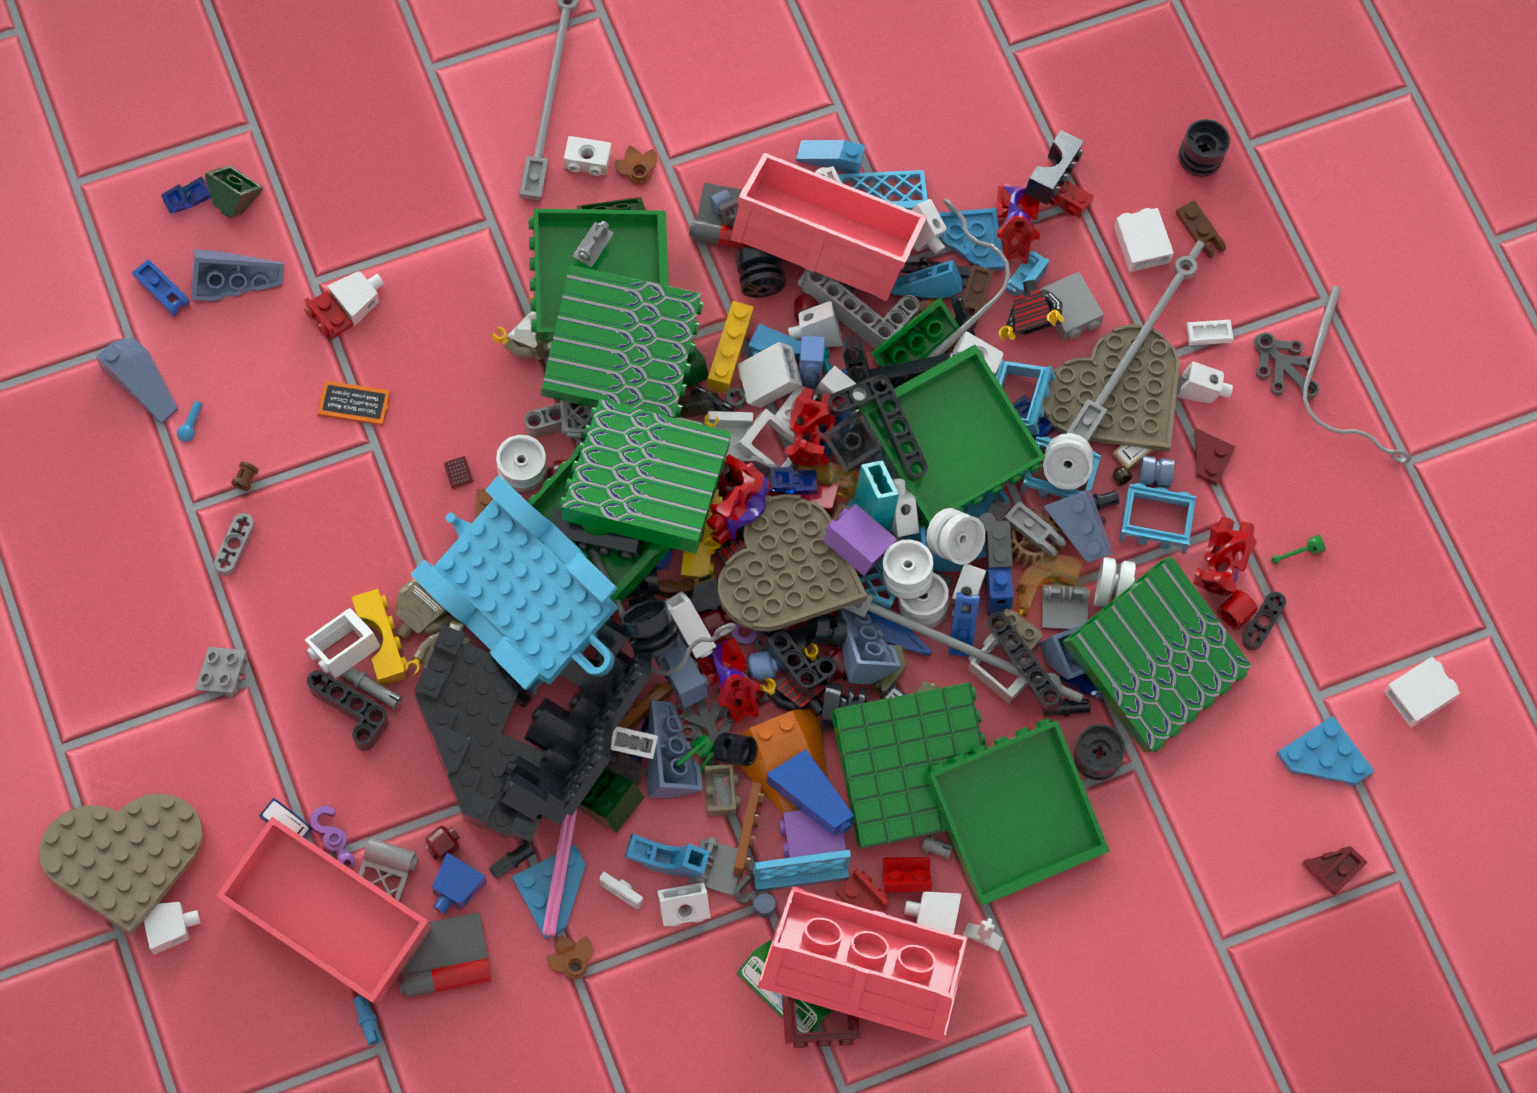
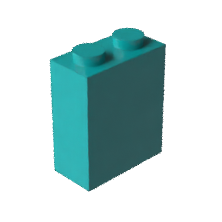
[854,460,899,530]

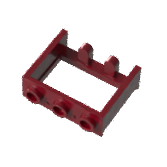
[782,995,861,1048]

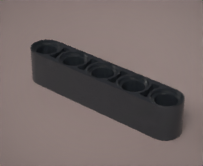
[988,612,1062,711]

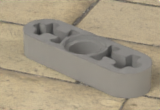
[214,513,255,576]

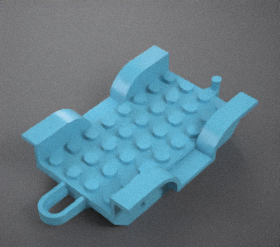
[410,475,618,690]

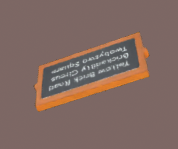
[318,380,390,425]

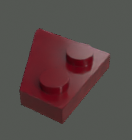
[1194,428,1236,486]
[1302,846,1367,896]

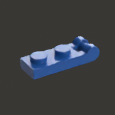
[132,259,190,316]
[949,593,980,657]

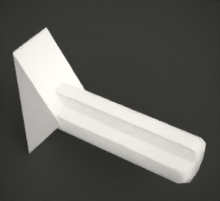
[963,918,1003,951]

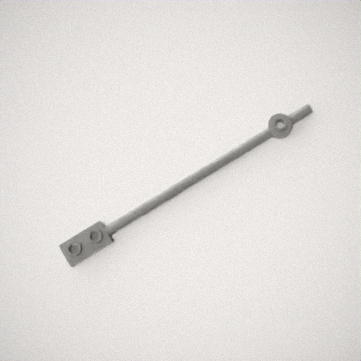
[520,0,579,201]
[1066,241,1205,442]
[844,591,1083,703]

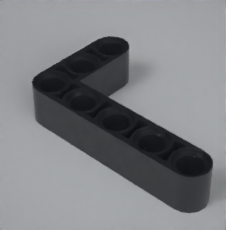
[843,335,955,392]
[827,375,928,482]

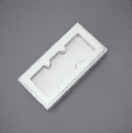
[1186,320,1234,346]
[599,872,643,910]

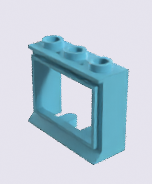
[995,359,1056,435]
[1020,437,1101,500]
[1119,483,1196,554]

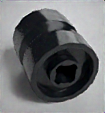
[627,566,659,598]
[805,615,847,647]
[713,732,758,766]

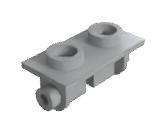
[572,221,614,268]

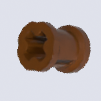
[231,462,259,491]

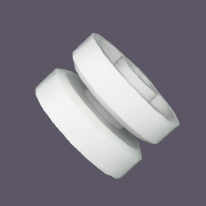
[1043,433,1094,490]
[496,435,547,492]
[926,508,985,565]
[883,540,933,599]
[1094,557,1135,607]
[898,573,949,628]

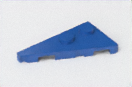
[867,602,932,657]

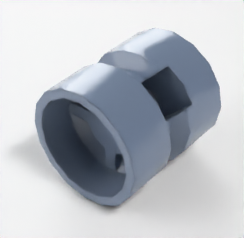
[1138,456,1175,488]

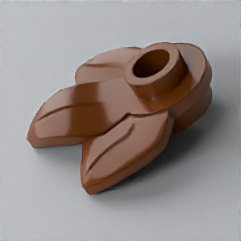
[615,146,657,184]
[546,936,593,979]

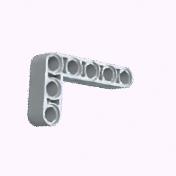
[801,270,920,349]
[524,402,592,446]

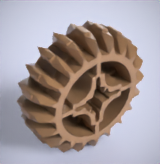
[1010,509,1064,569]

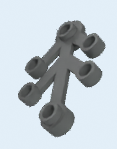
[1254,332,1320,400]
[674,689,735,743]

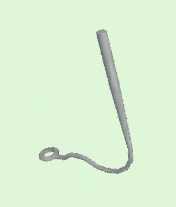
[905,198,1010,377]
[1303,286,1412,463]
[588,549,736,676]

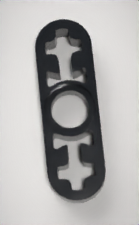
[1242,592,1286,651]

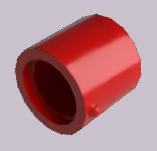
[1217,590,1258,630]

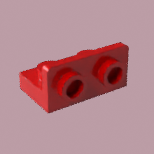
[1049,181,1094,219]
[304,290,354,340]
[882,857,932,892]
[835,869,889,913]

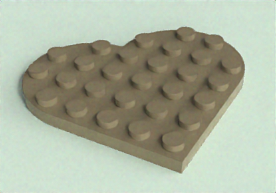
[1043,324,1179,452]
[718,494,867,631]
[39,794,203,935]

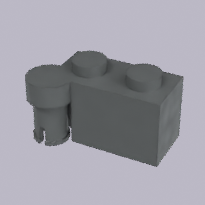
[979,513,1012,568]

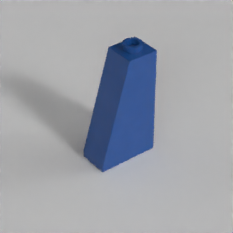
[766,749,854,836]

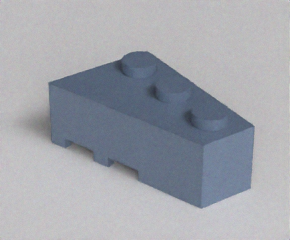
[1044,490,1114,562]
[655,635,710,708]

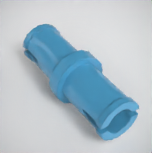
[353,996,382,1046]

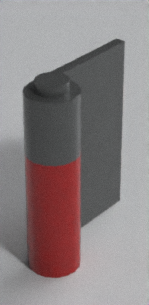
[689,183,749,249]
[398,913,492,998]

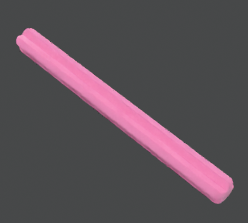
[543,809,577,936]

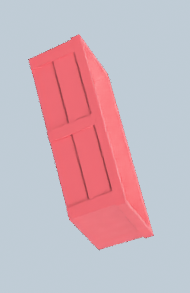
[731,153,927,301]
[216,817,431,1005]
[757,886,968,1042]

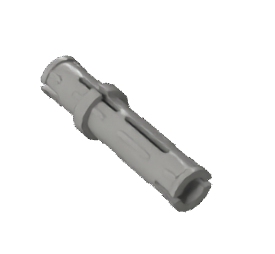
[340,667,403,710]

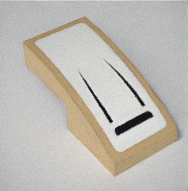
[1113,445,1155,469]

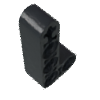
[755,628,837,695]
[307,670,388,751]

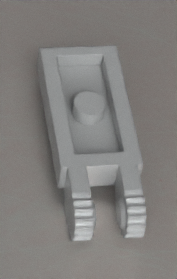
[1004,501,1066,558]

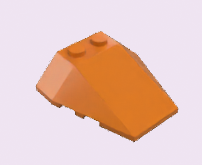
[737,709,827,814]

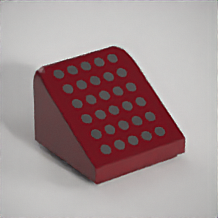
[444,456,473,488]

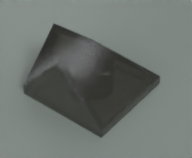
[822,410,884,473]

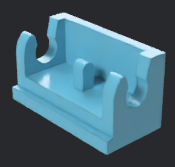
[1006,251,1050,297]

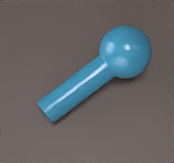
[177,401,203,442]

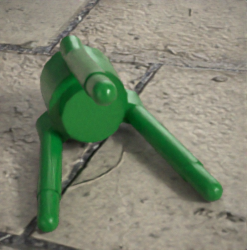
[676,734,714,775]

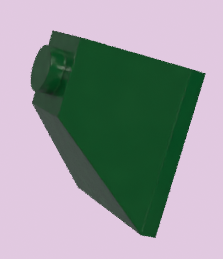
[205,165,264,217]

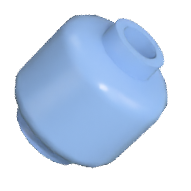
[746,650,780,682]

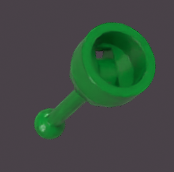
[1271,534,1326,564]

